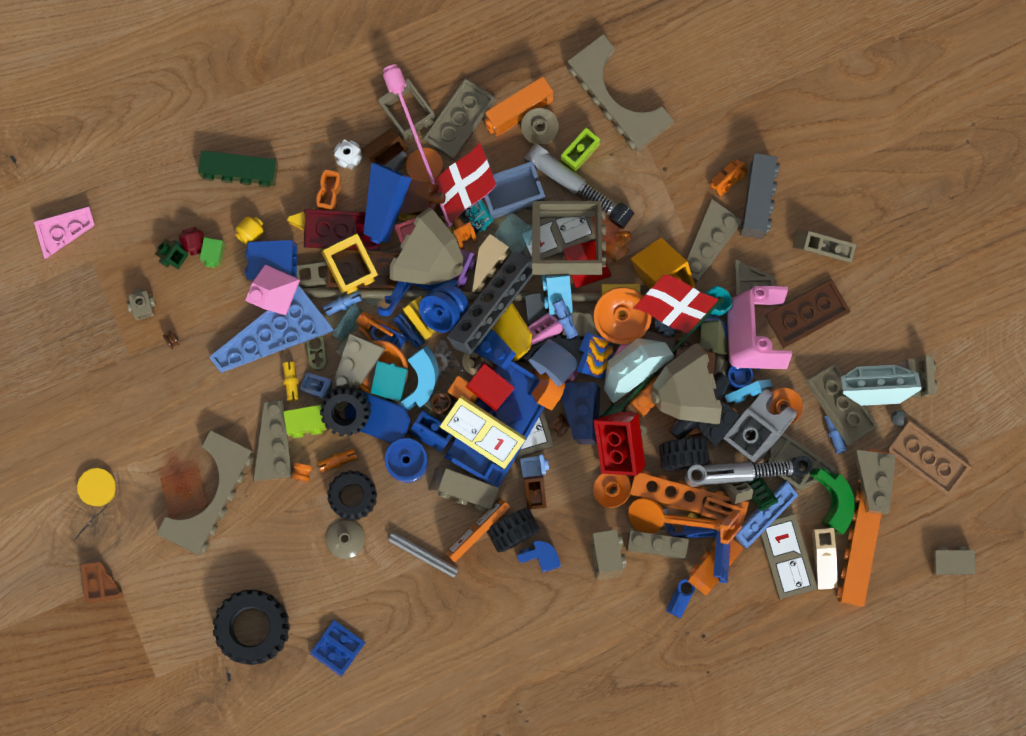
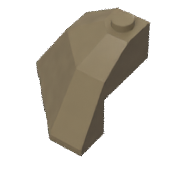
[390,207,463,285]
[651,343,722,424]

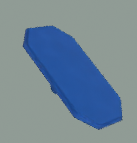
[345,391,411,443]

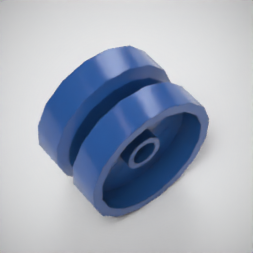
[419,283,469,333]
[385,438,428,483]

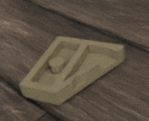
[735,260,775,295]

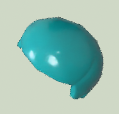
[704,286,732,316]

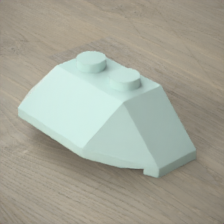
[604,338,675,403]
[841,365,921,406]

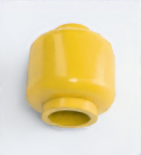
[235,216,264,245]

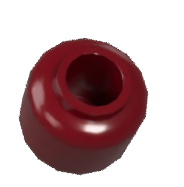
[179,227,204,256]

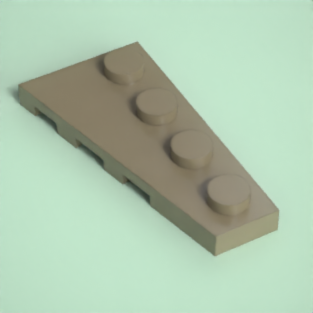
[687,199,743,282]

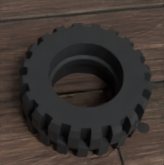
[213,589,290,665]

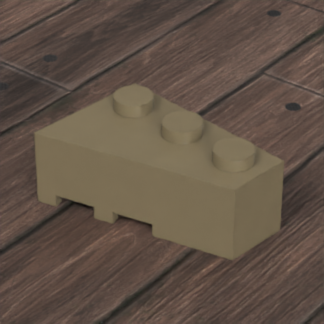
[853,450,895,515]
[428,468,499,512]

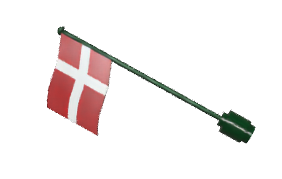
[600,274,724,418]

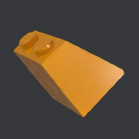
[631,238,695,289]

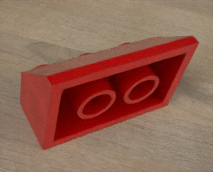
[594,412,646,476]

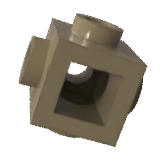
[127,289,156,320]

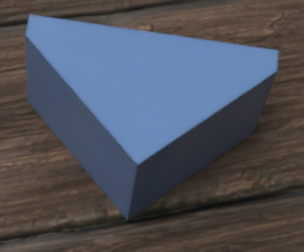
[299,372,333,400]

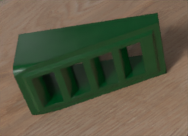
[746,476,778,512]

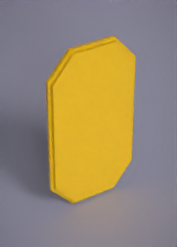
[492,302,532,361]

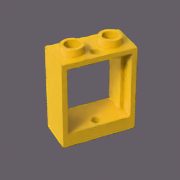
[321,234,378,294]

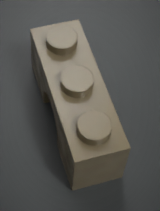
[627,530,689,560]

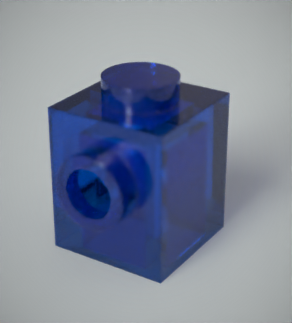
[492,400,523,425]

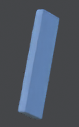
[735,481,798,548]

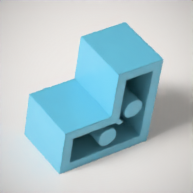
[542,275,573,315]

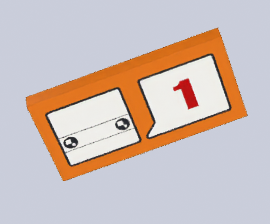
[444,498,510,562]

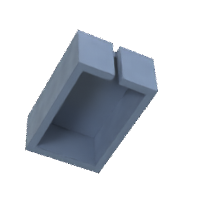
[484,161,545,219]

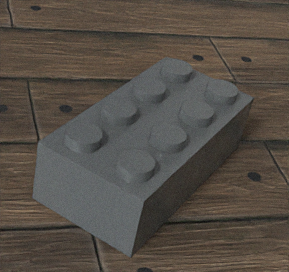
[740,153,780,239]

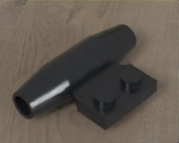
[669,372,741,446]

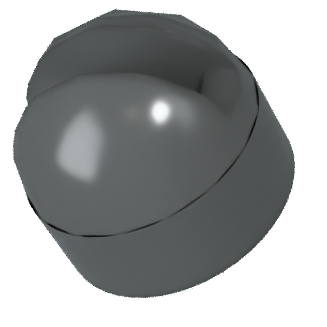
[891,410,905,426]

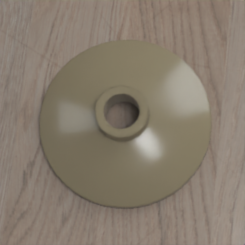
[521,108,559,145]
[326,520,365,559]

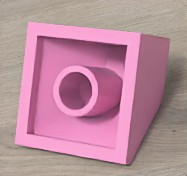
[245,265,300,315]

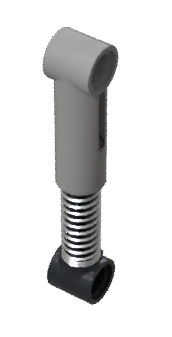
[523,143,635,229]
[685,456,813,487]

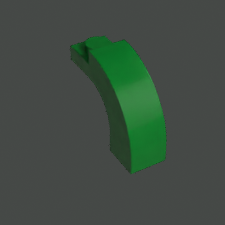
[809,467,855,535]

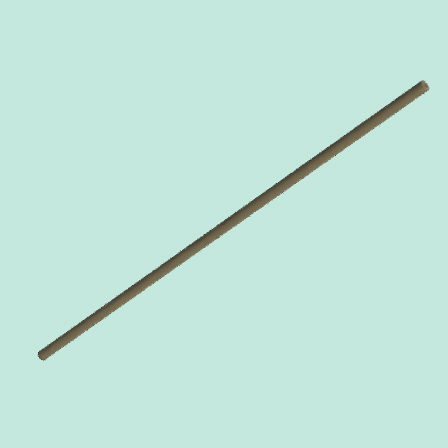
[302,288,646,302]

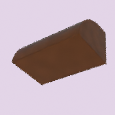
[361,127,408,165]

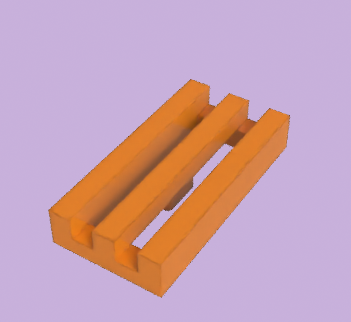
[701,496,744,524]

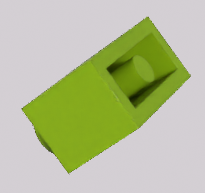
[561,128,600,172]
[283,405,327,439]

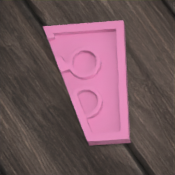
[34,207,95,259]

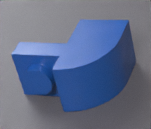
[517,541,561,573]

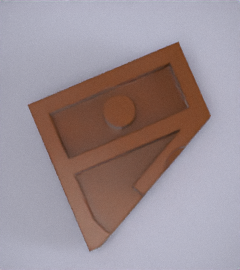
[81,562,123,603]

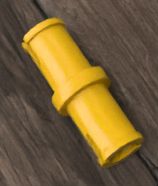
[282,362,299,402]

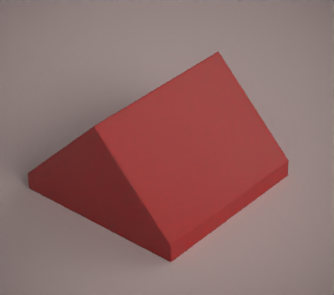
[466,361,515,411]

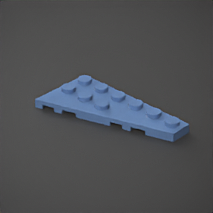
[209,286,335,373]

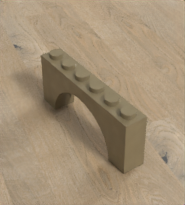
[567,34,674,153]
[157,430,254,556]

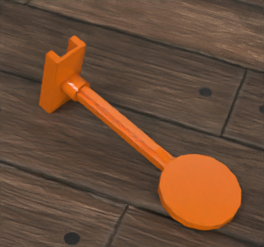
[406,148,477,250]
[628,497,742,544]

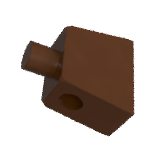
[400,180,446,216]

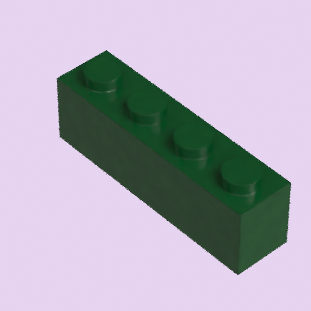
[198,150,278,188]

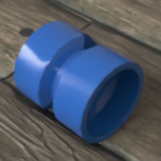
[727,366,753,391]

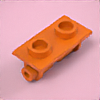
[709,159,747,197]

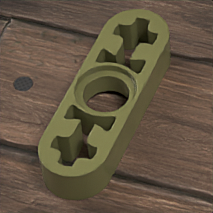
[306,335,327,371]

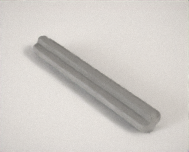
[388,532,458,577]

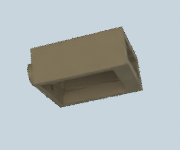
[378,79,435,140]

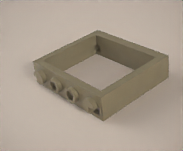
[532,201,606,275]

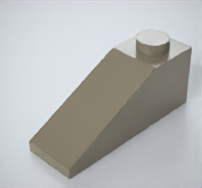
[792,229,857,263]

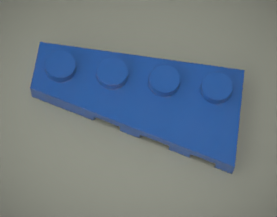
[474,329,516,370]

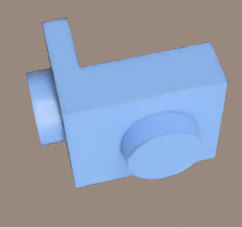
[520,454,549,479]

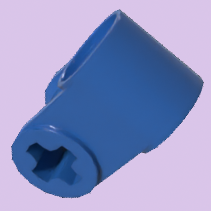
[371,324,409,350]

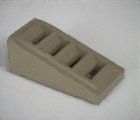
[717,473,753,504]

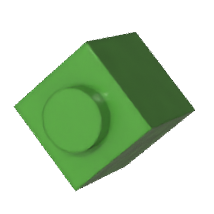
[200,237,225,268]

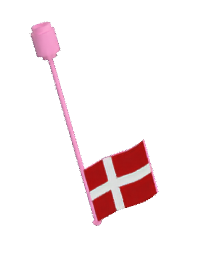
[383,64,497,228]

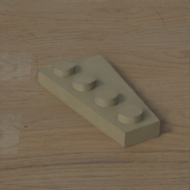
[329,333,386,412]
[253,400,292,482]

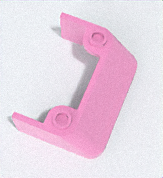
[727,286,792,369]

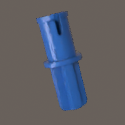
[394,314,426,349]

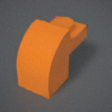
[531,370,565,410]

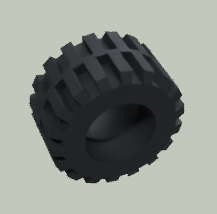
[320,384,371,437]
[659,437,710,471]
[327,470,377,521]
[486,508,540,552]

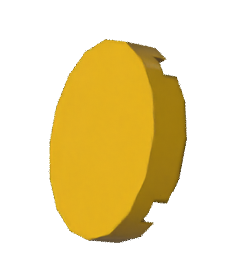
[77,468,116,507]

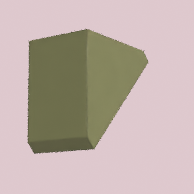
[700,320,729,356]

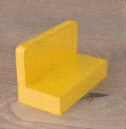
[402,296,436,340]

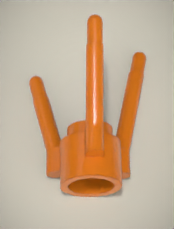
[356,311,401,341]

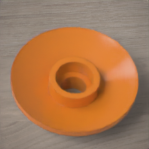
[769,388,803,425]
[593,474,631,508]

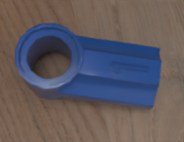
[666,579,695,618]

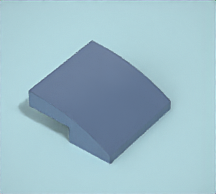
[528,339,579,387]

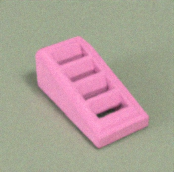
[528,313,563,345]

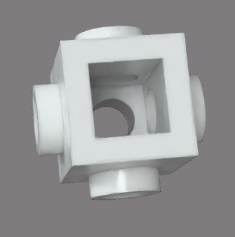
[334,139,362,170]

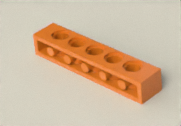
[630,470,749,524]

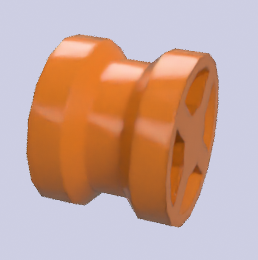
[291,463,313,482]

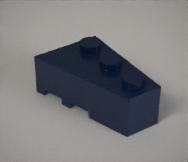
[561,382,600,445]

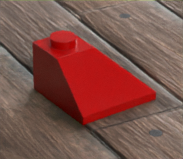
[563,241,611,289]

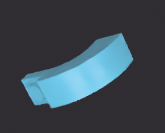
[398,345,439,411]

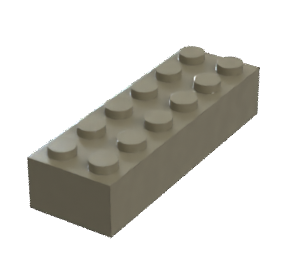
[590,529,627,581]

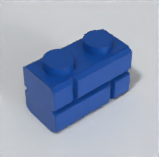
[409,410,452,453]

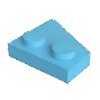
[725,379,773,405]

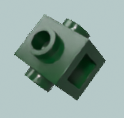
[155,239,189,269]

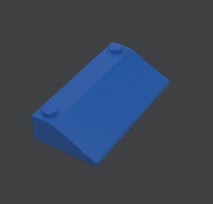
[444,361,545,488]

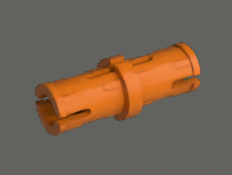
[317,448,357,473]

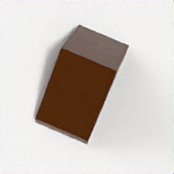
[524,475,547,509]

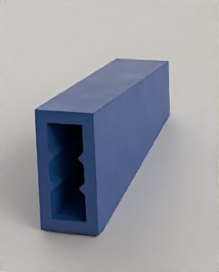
[363,163,412,244]

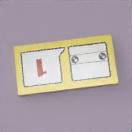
[440,395,526,469]

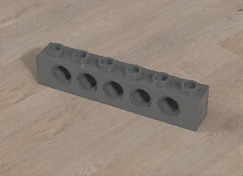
[447,251,533,355]

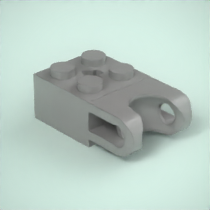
[723,389,797,465]

